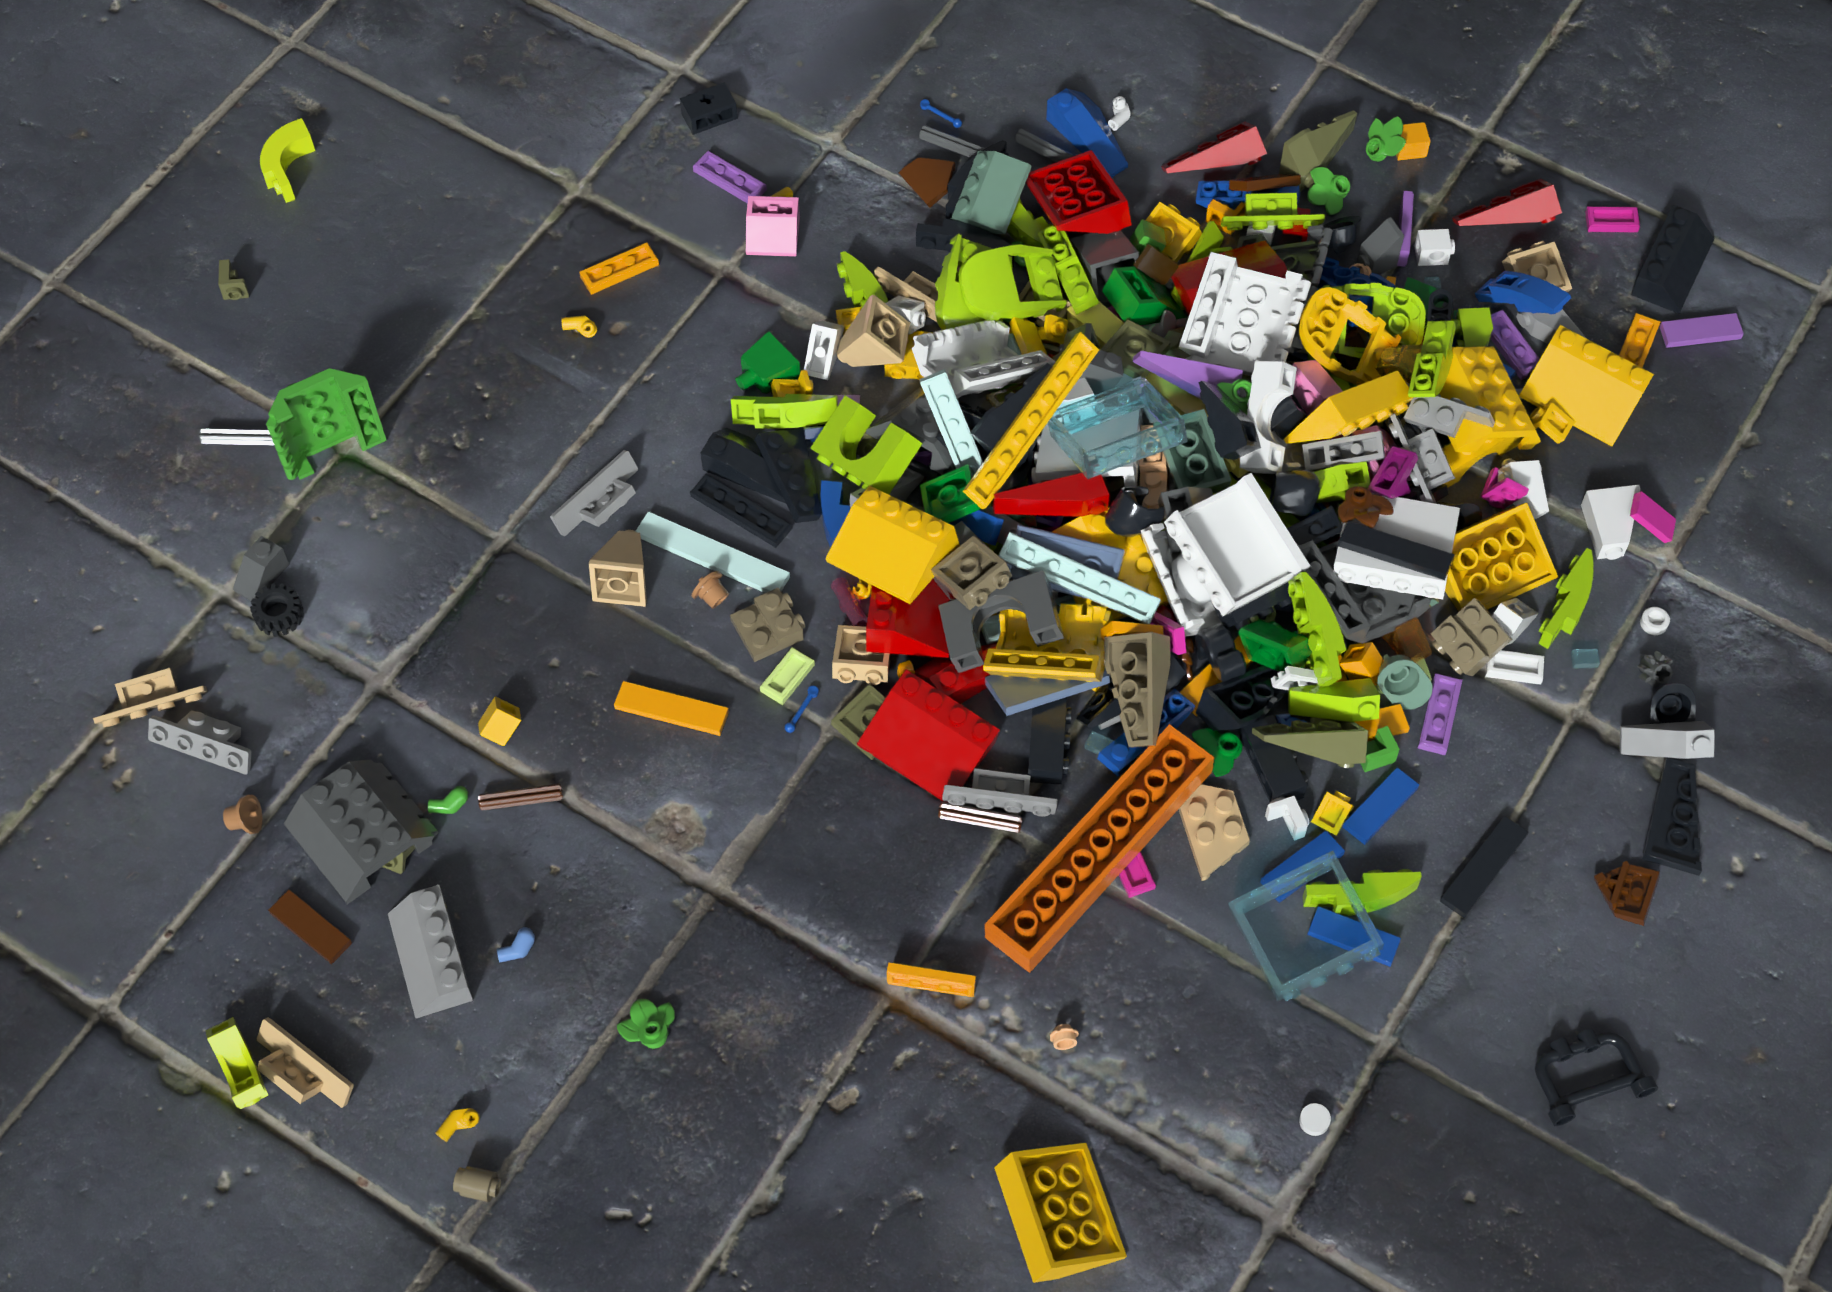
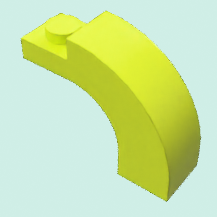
[260,118,315,203]
[205,1017,268,1109]

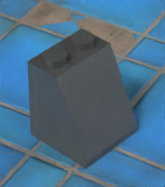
[1070,230,1139,307]
[1052,348,1123,407]

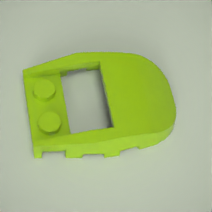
[935,234,1012,330]
[959,244,1067,321]
[1322,283,1426,359]

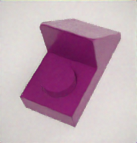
[1367,446,1418,499]

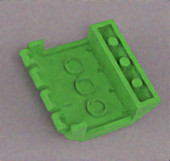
[266,368,387,480]

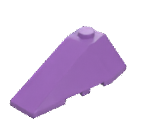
[1133,351,1243,399]

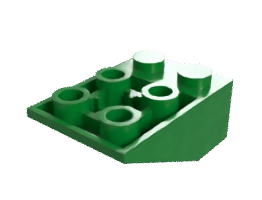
[1102,266,1187,325]

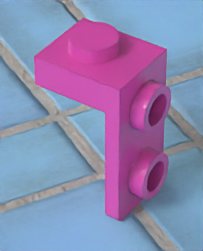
[1481,467,1529,509]

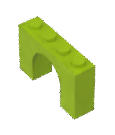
[811,395,923,494]

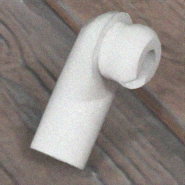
[1108,96,1130,131]

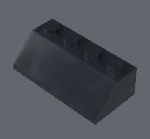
[1631,205,1715,314]

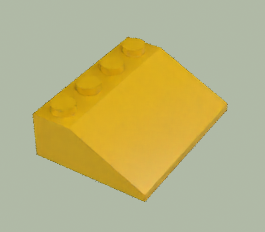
[1519,325,1654,446]
[1283,371,1415,444]
[825,486,960,604]
[1445,503,1558,612]
[994,1143,1127,1283]

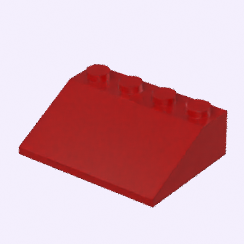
[1025,150,1132,234]
[1171,240,1288,316]
[866,579,950,658]
[857,669,1000,803]

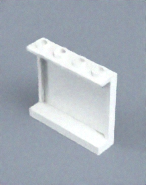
[1032,404,1143,487]
[1164,473,1310,616]
[1334,493,1460,599]

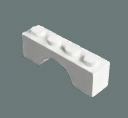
[1239,361,1297,474]

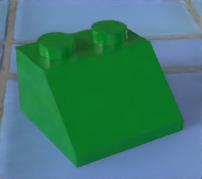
[1238,619,1312,672]

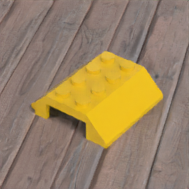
[1439,347,1541,452]
[1052,507,1169,621]
[983,603,1113,682]

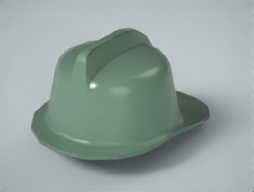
[1377,654,1432,710]

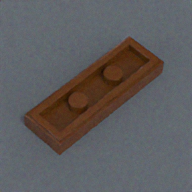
[1229,174,1301,191]
[268,890,352,965]

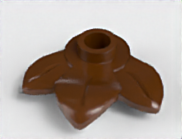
[1338,486,1394,528]
[1176,637,1195,681]

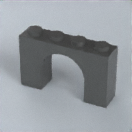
[938,570,1064,673]

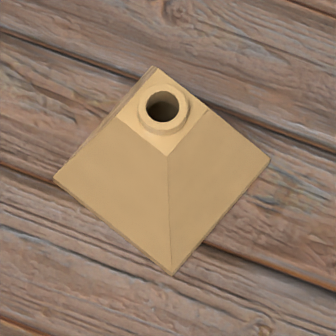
[837,294,910,367]
[589,530,647,607]

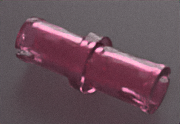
[831,577,868,627]

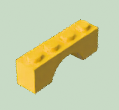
[1442,437,1523,488]

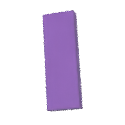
[693,151,767,204]
[1397,191,1414,267]
[1490,310,1540,380]
[1659,313,1744,348]
[1418,673,1462,755]

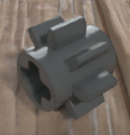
[1637,651,1674,688]

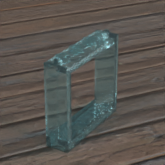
[1048,377,1188,479]
[1228,851,1384,1001]

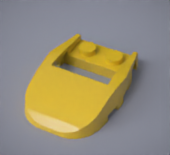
[1299,287,1402,386]

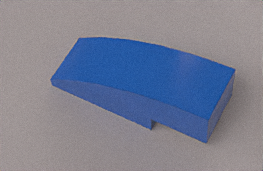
[820,480,850,548]

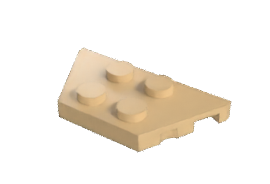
[1179,784,1250,881]

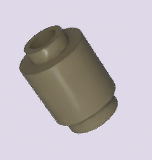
[453,1166,501,1202]

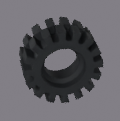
[250,583,304,636]

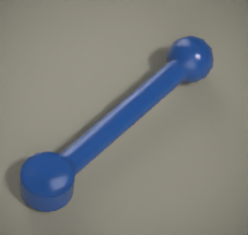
[920,99,962,128]
[784,686,819,733]

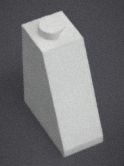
[1581,485,1640,560]

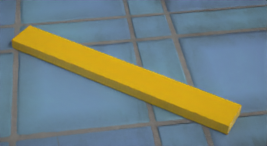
[963,332,1099,509]

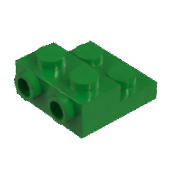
[920,464,980,523]

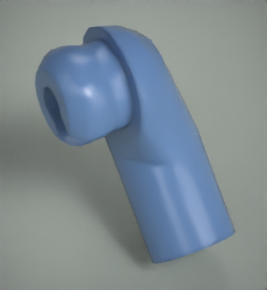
[497,927,535,963]

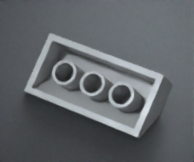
[388,885,473,1018]

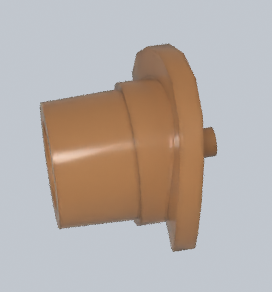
[691,571,729,609]
[223,795,262,834]

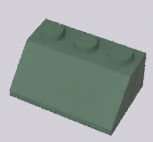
[951,151,1032,234]
[1153,409,1232,493]

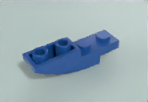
[1196,181,1300,210]
[1474,271,1571,314]
[1097,689,1195,776]

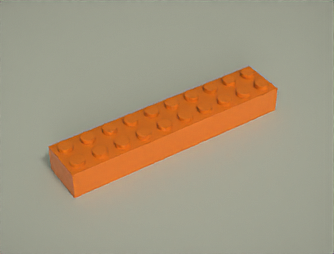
[985,724,1214,973]

